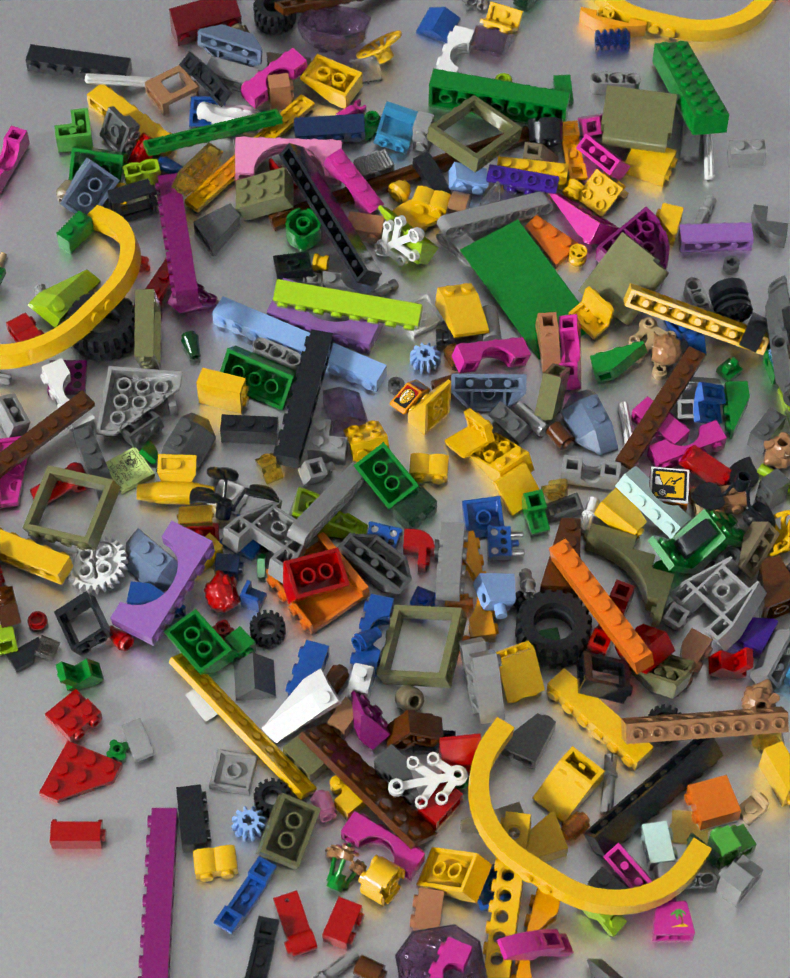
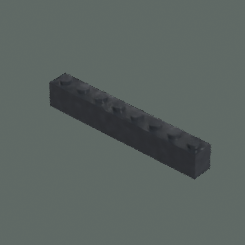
[273,329,333,468]
[583,738,724,856]

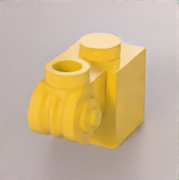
[330,775,367,821]

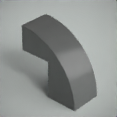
[751,204,788,248]

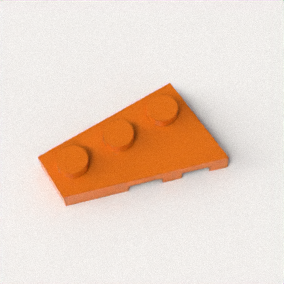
[525,215,578,269]

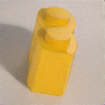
[411,186,451,219]
[409,453,449,484]
[193,845,238,882]

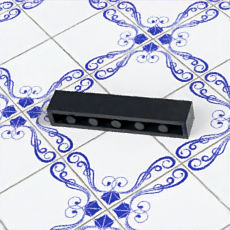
[25,44,132,80]

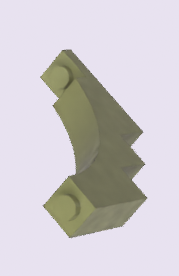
[583,523,674,628]

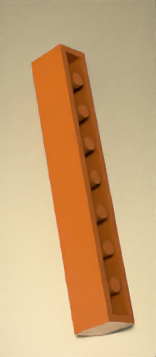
[549,538,654,674]

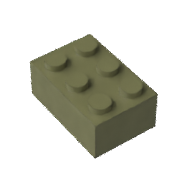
[236,167,294,221]
[256,793,321,869]

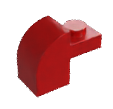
[403,529,435,573]
[708,647,754,679]

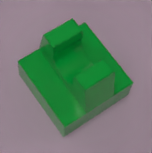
[716,357,743,382]

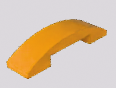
[579,7,647,38]
[562,120,588,180]

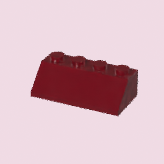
[169,0,242,46]

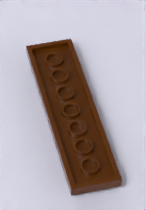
[298,723,438,849]

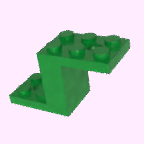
[647,509,746,575]

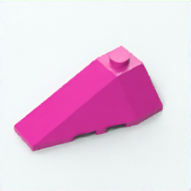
[549,193,619,245]

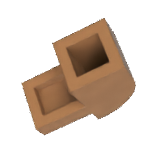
[447,191,472,214]
[327,696,354,740]

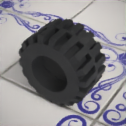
[253,0,296,35]

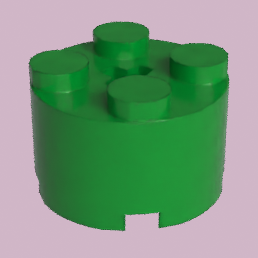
[285,208,322,252]

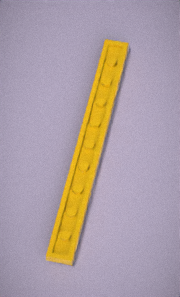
[184,94,315,213]
[169,653,317,800]

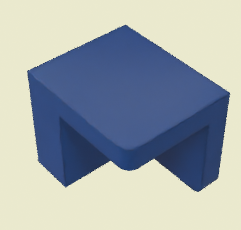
[240,580,267,612]

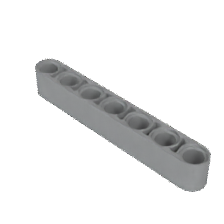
[436,192,554,239]
[287,461,366,546]

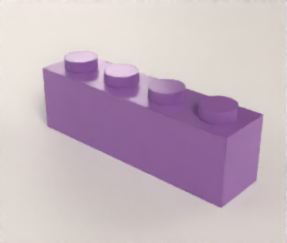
[678,222,754,253]

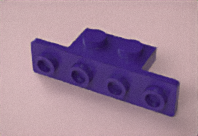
[486,164,559,195]

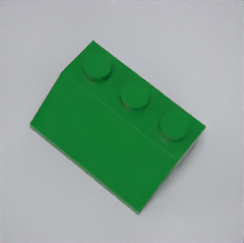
[69,145,129,183]
[353,442,421,510]
[164,609,234,675]

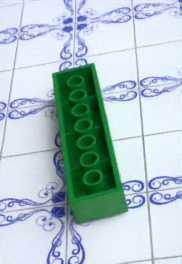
[652,41,730,135]
[428,68,570,124]

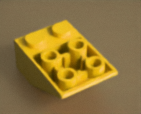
[470,432,535,482]
[532,746,605,824]

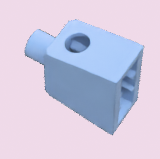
[473,573,516,619]

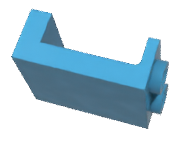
[373,101,418,154]

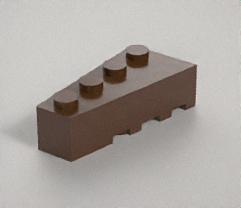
[540,518,581,598]

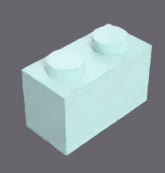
[640,821,678,871]

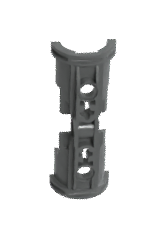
[765,275,790,406]

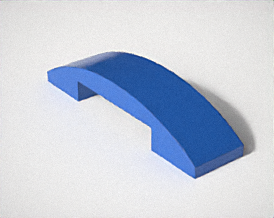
[214,856,277,934]

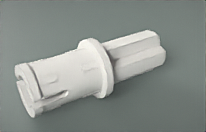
[581,497,600,533]

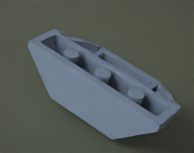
[198,24,262,67]
[451,373,527,411]
[561,389,618,456]
[125,528,178,591]

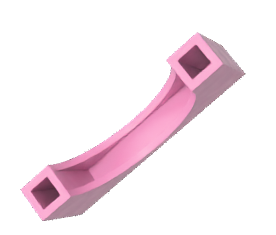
[235,136,342,186]

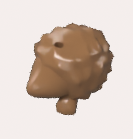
[651,333,682,366]
[763,432,790,469]
[741,679,780,709]

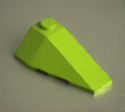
[378,205,439,265]
[289,487,368,538]

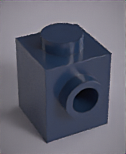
[214,553,244,581]

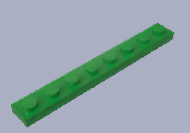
[143,108,283,156]

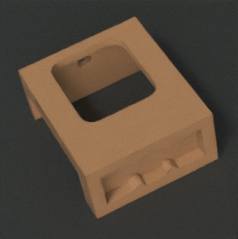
[145,65,200,115]

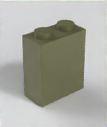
[534,363,571,421]

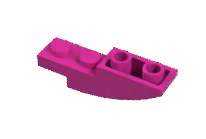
[497,929,574,960]

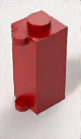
[679,445,732,486]
[49,819,107,849]

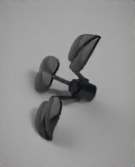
[691,456,776,528]
[189,467,280,521]

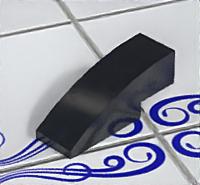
[412,151,452,194]

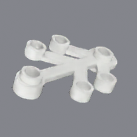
[374,215,425,266]
[388,752,468,809]

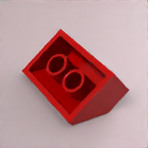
[283,547,350,604]

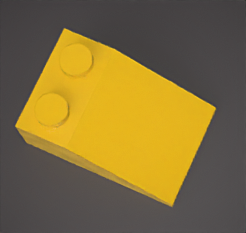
[300,54,363,109]
[435,283,489,338]
[408,379,451,435]
[416,847,492,903]

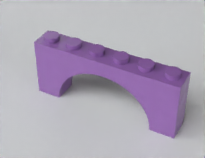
[267,278,384,355]
[110,521,215,646]

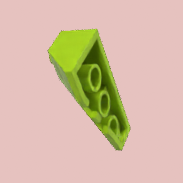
[27,269,101,328]

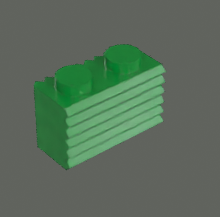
[56,211,94,254]

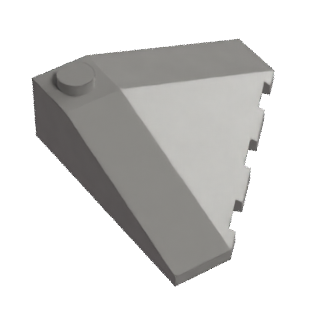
[96,366,183,436]

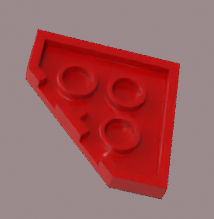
[39,741,123,803]

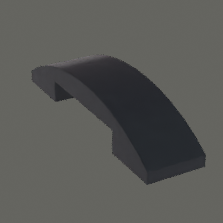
[179,51,232,107]
[739,312,768,353]
[244,916,279,978]

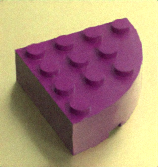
[595,207,670,292]

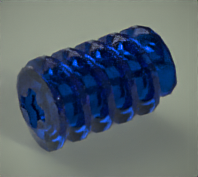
[594,28,631,51]

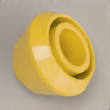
[388,180,411,203]

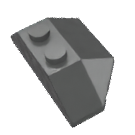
[156,413,216,472]
[338,533,412,594]

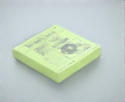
[106,447,155,495]

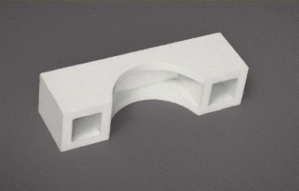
[432,25,475,73]
[40,358,96,431]

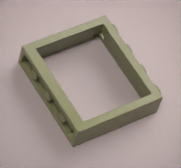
[427,95,522,173]
[134,289,161,370]
[22,465,121,551]
[377,605,467,688]

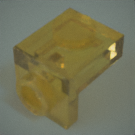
[255,453,284,484]
[541,478,568,500]
[752,733,785,754]

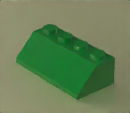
[220,345,297,410]

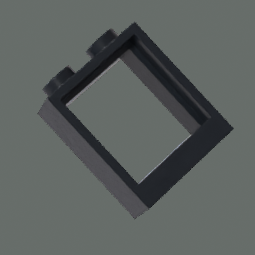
[107,179,158,222]
[54,591,113,656]
[576,651,633,704]

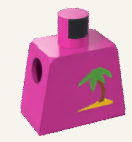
[652,897,695,942]

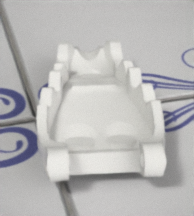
[197,102,260,137]

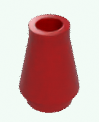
[109,625,134,651]

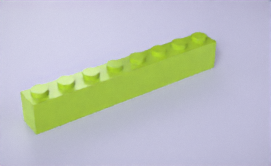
[273,279,423,331]

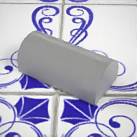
[482,305,502,341]
[512,401,550,437]

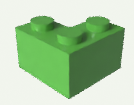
[55,108,93,153]
[707,824,757,870]

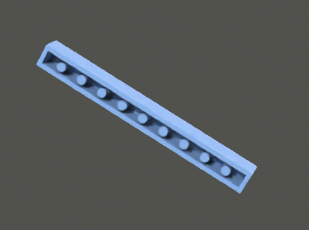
[212,296,387,392]

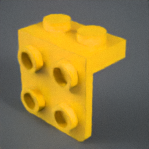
[480,2,524,34]
[578,169,629,217]
[568,286,614,340]
[445,408,495,458]
[343,420,390,462]

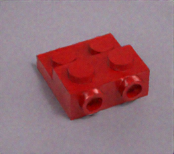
[45,689,103,743]

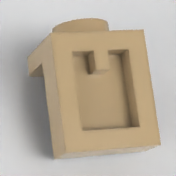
[739,789,769,826]

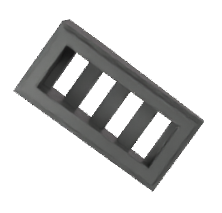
[545,492,584,523]

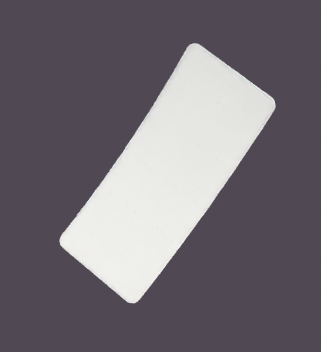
[186,689,218,721]

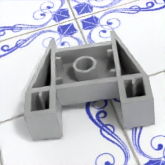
[222,499,310,584]
[669,556,767,652]
[458,637,505,725]

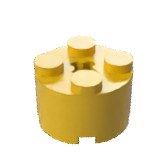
[358,855,405,906]

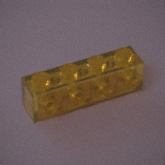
[171,142,223,196]

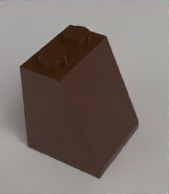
[756,555,790,620]

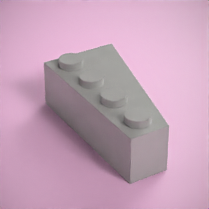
[436,522,468,602]

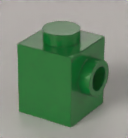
[225,626,256,660]

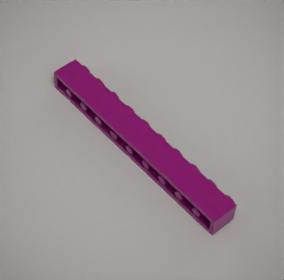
[155,173,199,306]
[138,808,178,978]

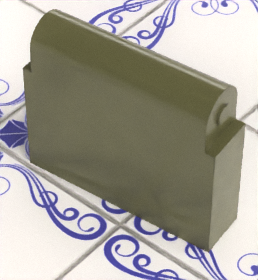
[601,85,677,153]
[578,232,669,326]

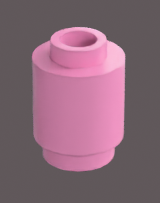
[310,790,337,822]

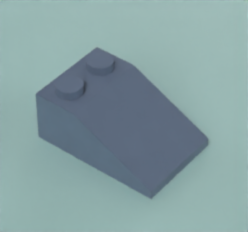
[60,158,120,215]

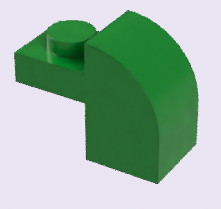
[522,489,550,536]
[56,658,104,691]

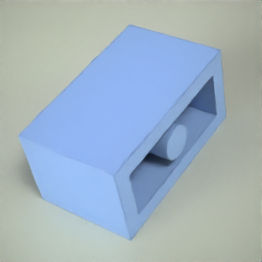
[448,162,489,196]

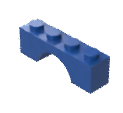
[350,594,394,676]

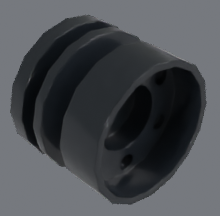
[708,278,753,322]

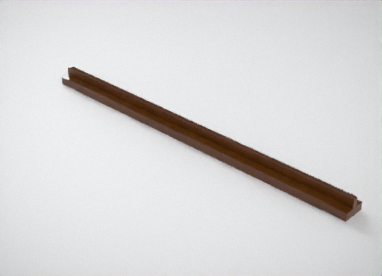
[268,126,528,231]

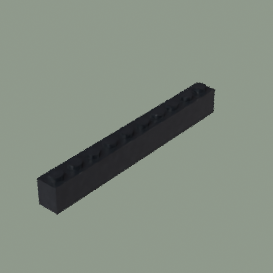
[279,143,382,286]

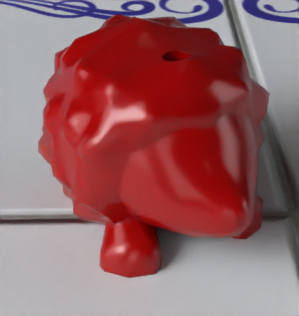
[204,570,240,613]

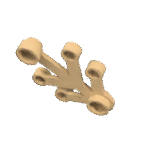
[628,317,676,380]

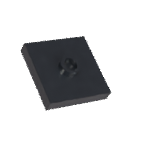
[273,251,313,280]

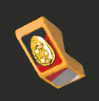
[389,380,431,414]

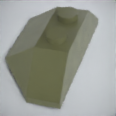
[629,654,696,699]

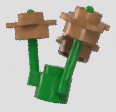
[325,843,367,893]

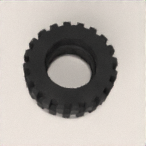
[67,291,135,361]
[515,589,592,669]

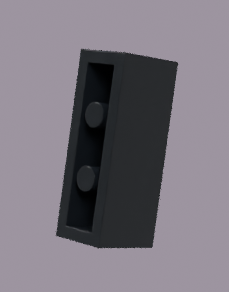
[220,414,279,445]
[176,784,211,853]

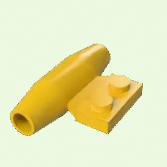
[137,454,215,505]

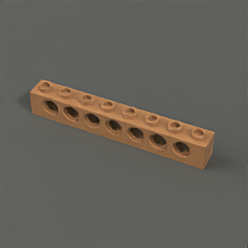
[621,706,789,744]

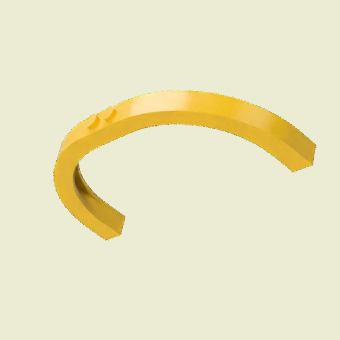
[593,0,777,42]
[0,205,141,370]
[468,717,712,915]

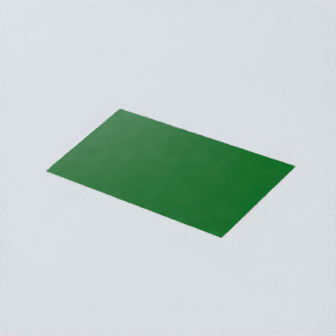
[460,219,587,359]

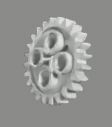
[68,535,129,594]

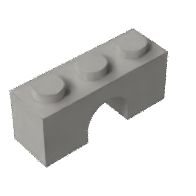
[560,455,621,490]

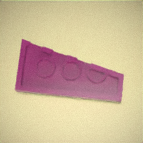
[0,436,28,508]

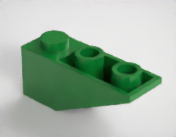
[590,341,647,383]
[723,381,750,439]

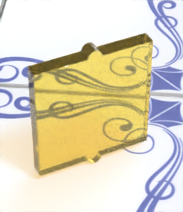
[176,505,214,527]
[669,810,710,845]

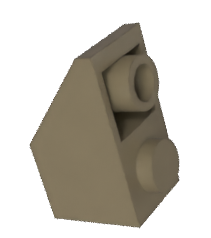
[523,142,559,163]

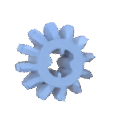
[410,342,441,374]
[231,806,266,842]

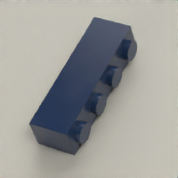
[294,114,366,143]

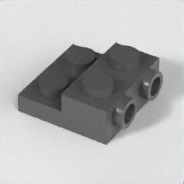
[99,106,140,154]
[120,409,164,448]

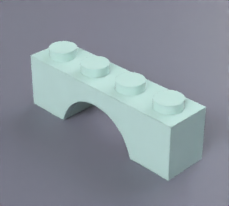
[615,466,692,539]

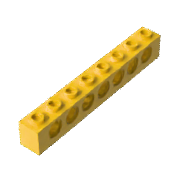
[623,283,769,355]
[480,811,532,978]

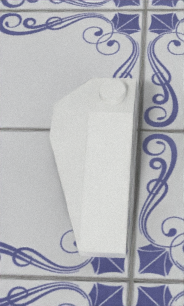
[262,668,342,744]

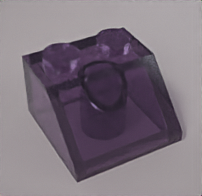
[470,25,515,57]
[323,387,368,433]

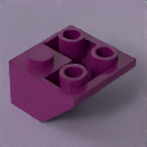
[167,283,219,313]
[351,691,390,750]

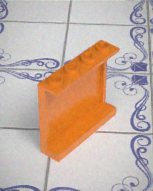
[266,532,370,635]

